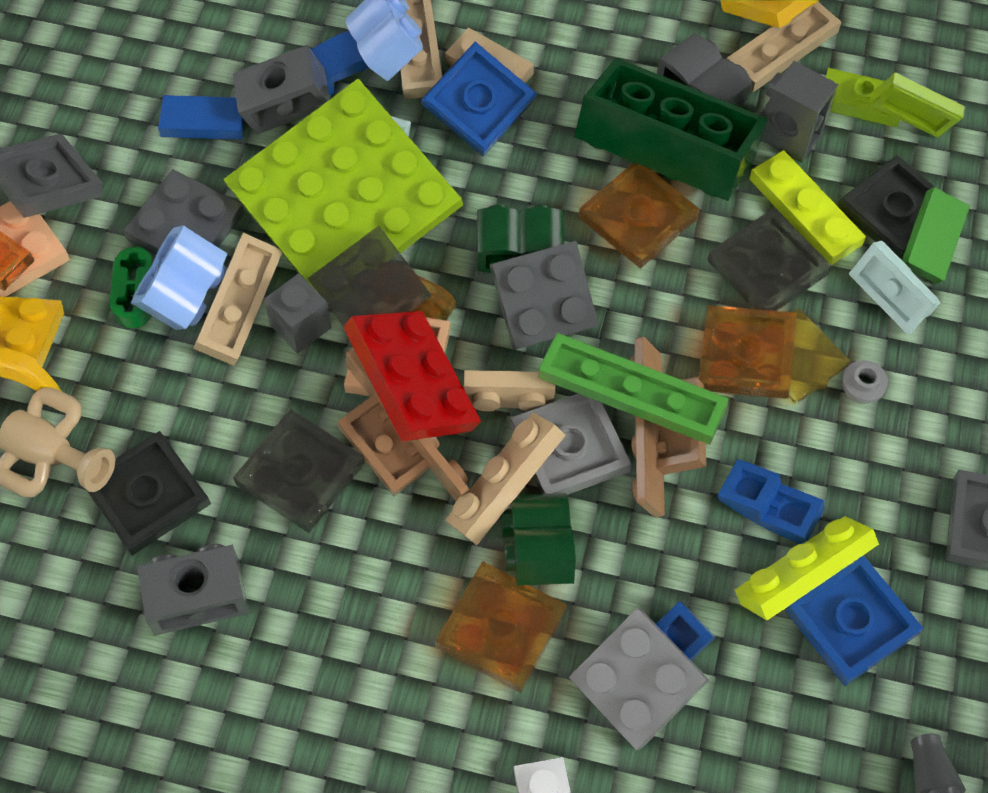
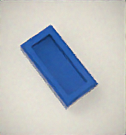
[158,95,245,140]

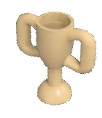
[0,387,115,497]

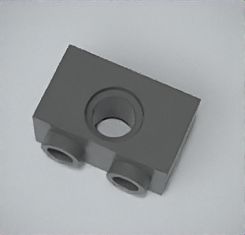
[233,45,330,134]
[760,61,838,162]
[137,544,249,636]

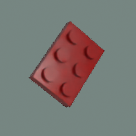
[343,311,481,442]

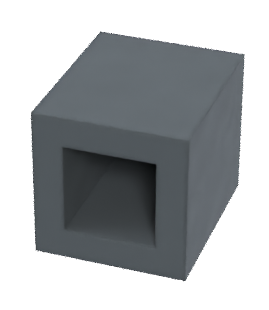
[264,273,331,354]

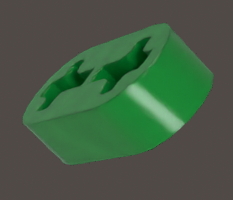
[110,247,153,329]

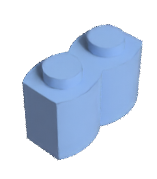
[345,0,423,81]
[131,226,227,330]

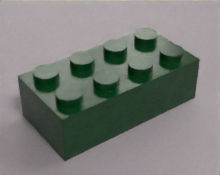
[574,57,768,201]

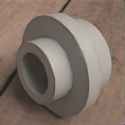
[842,360,888,404]

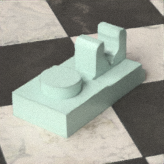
[849,241,940,335]

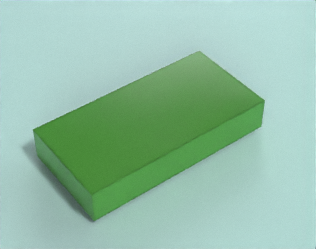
[902,187,970,284]

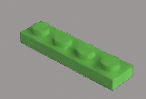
[538,333,729,445]

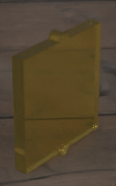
[743,309,851,406]

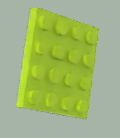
[224,79,463,309]

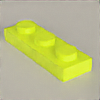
[749,150,866,266]
[735,516,879,620]

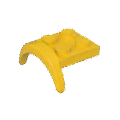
[0,296,64,410]

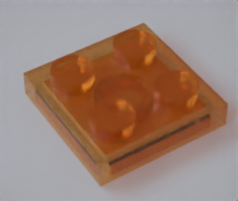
[579,163,700,269]
[699,305,797,399]
[435,561,567,693]

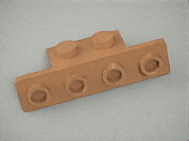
[631,337,706,517]
[337,348,469,501]

